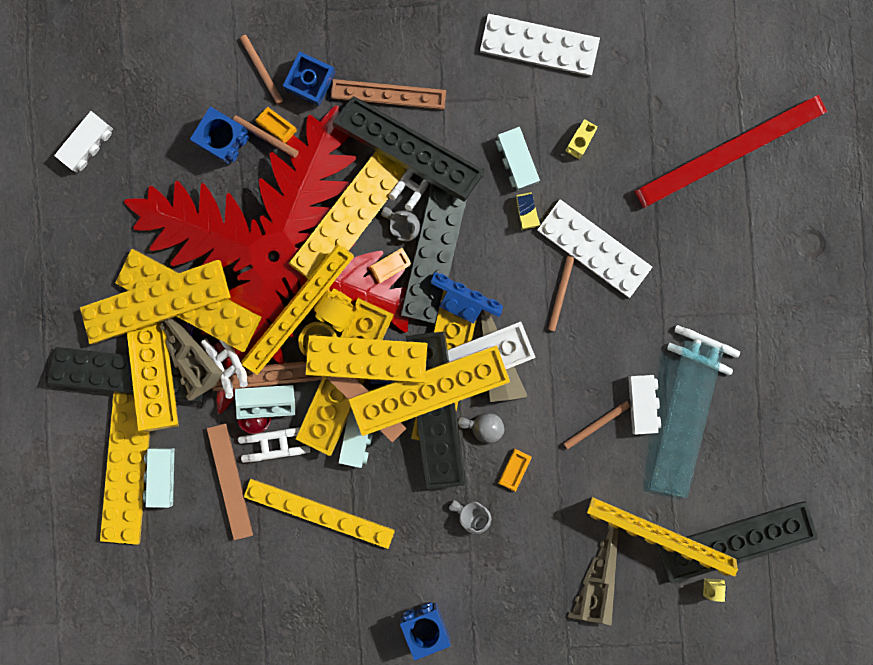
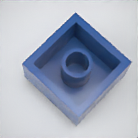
[283,51,336,107]

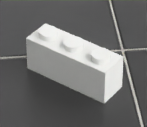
[54,111,113,172]
[628,375,661,434]

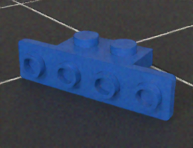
[430,272,503,324]

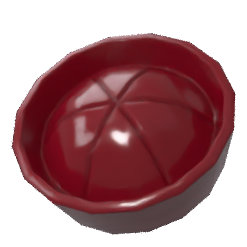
[237,417,271,435]

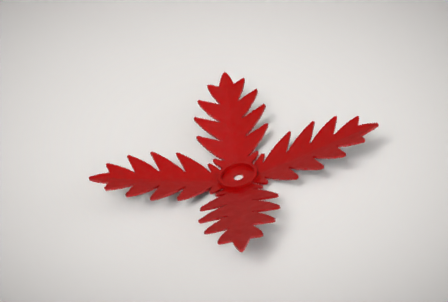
[124,105,418,414]

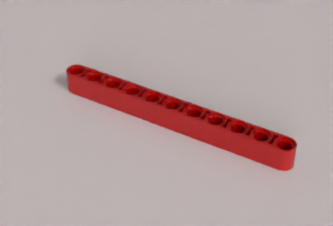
[634,95,828,208]

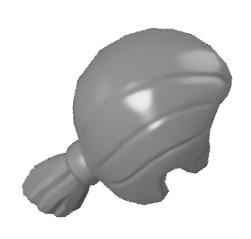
[381,207,420,241]
[458,413,504,443]
[449,500,492,534]

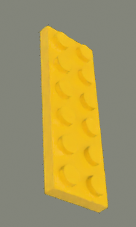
[127,322,179,433]
[306,335,427,383]

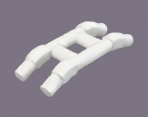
[389,169,430,211]
[667,325,740,376]
[201,338,248,399]
[238,427,310,463]

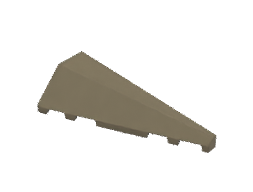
[481,309,527,402]
[160,317,224,401]
[568,525,619,626]

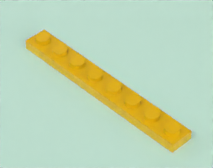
[241,243,354,375]
[244,479,395,549]

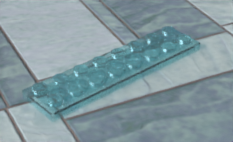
[649,340,724,498]

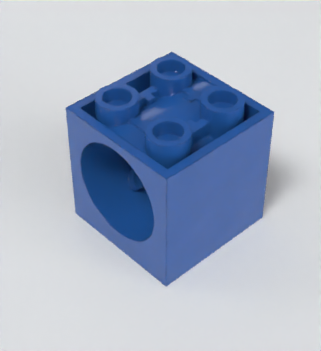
[190,106,249,165]
[400,602,451,661]

